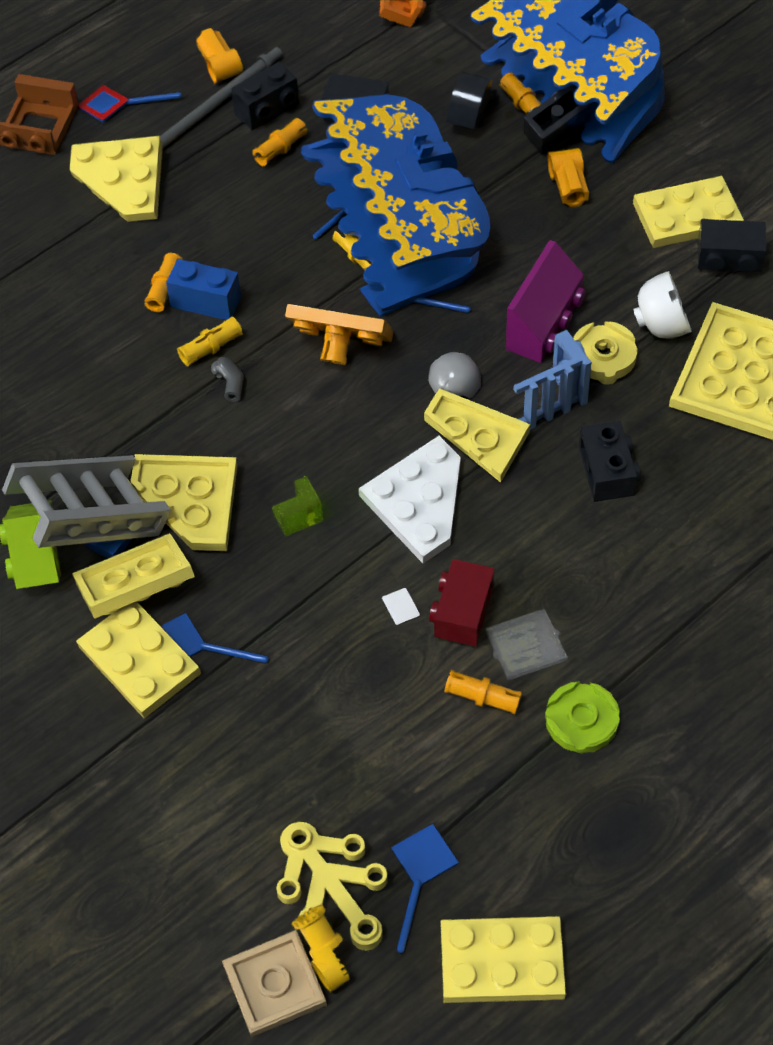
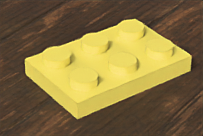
[633,176,744,248]
[72,533,195,619]
[76,601,201,719]
[441,917,566,1003]

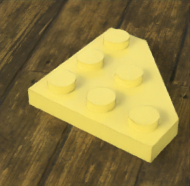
[70,136,163,222]
[131,454,238,551]

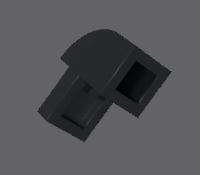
[446,72,497,129]

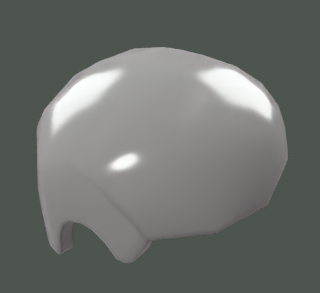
[428,352,481,399]

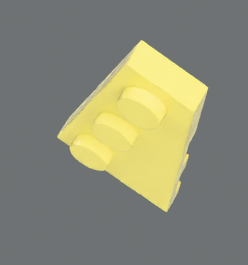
[424,388,530,483]

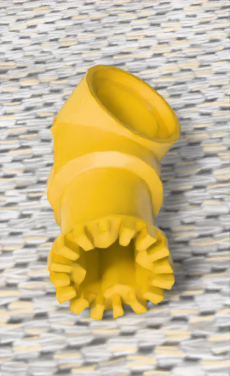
[292,904,350,992]

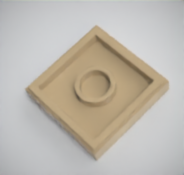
[222,930,327,1037]

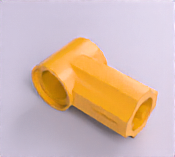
[196,28,243,83]
[548,148,589,208]

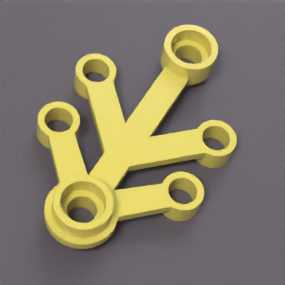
[277,822,387,951]

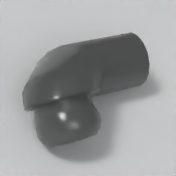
[211,357,244,402]

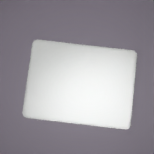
[382,588,420,625]

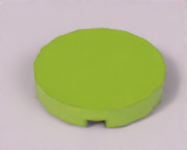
[545,681,620,753]

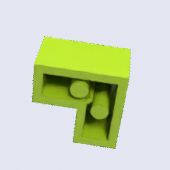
[0,500,61,589]

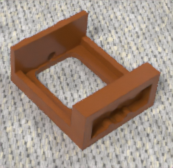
[0,74,79,155]

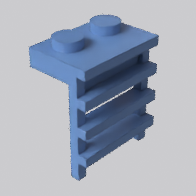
[513,330,592,430]

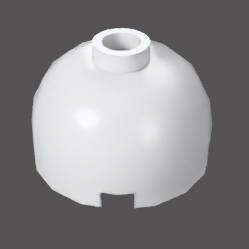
[633,271,692,339]

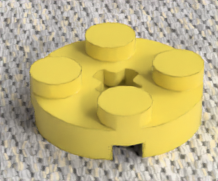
[573,321,637,385]

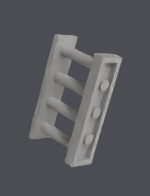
[2,455,171,548]

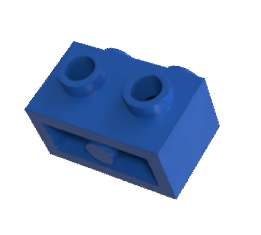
[166,259,241,320]

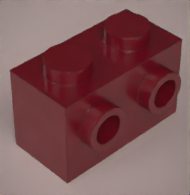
[429,559,495,647]

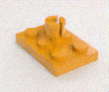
[285,304,394,365]

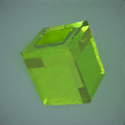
[272,476,323,537]

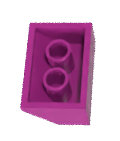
[506,240,586,363]

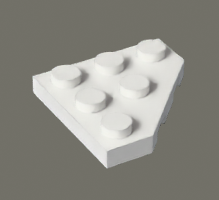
[359,436,460,564]

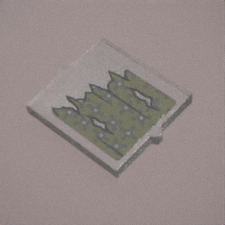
[486,609,567,680]

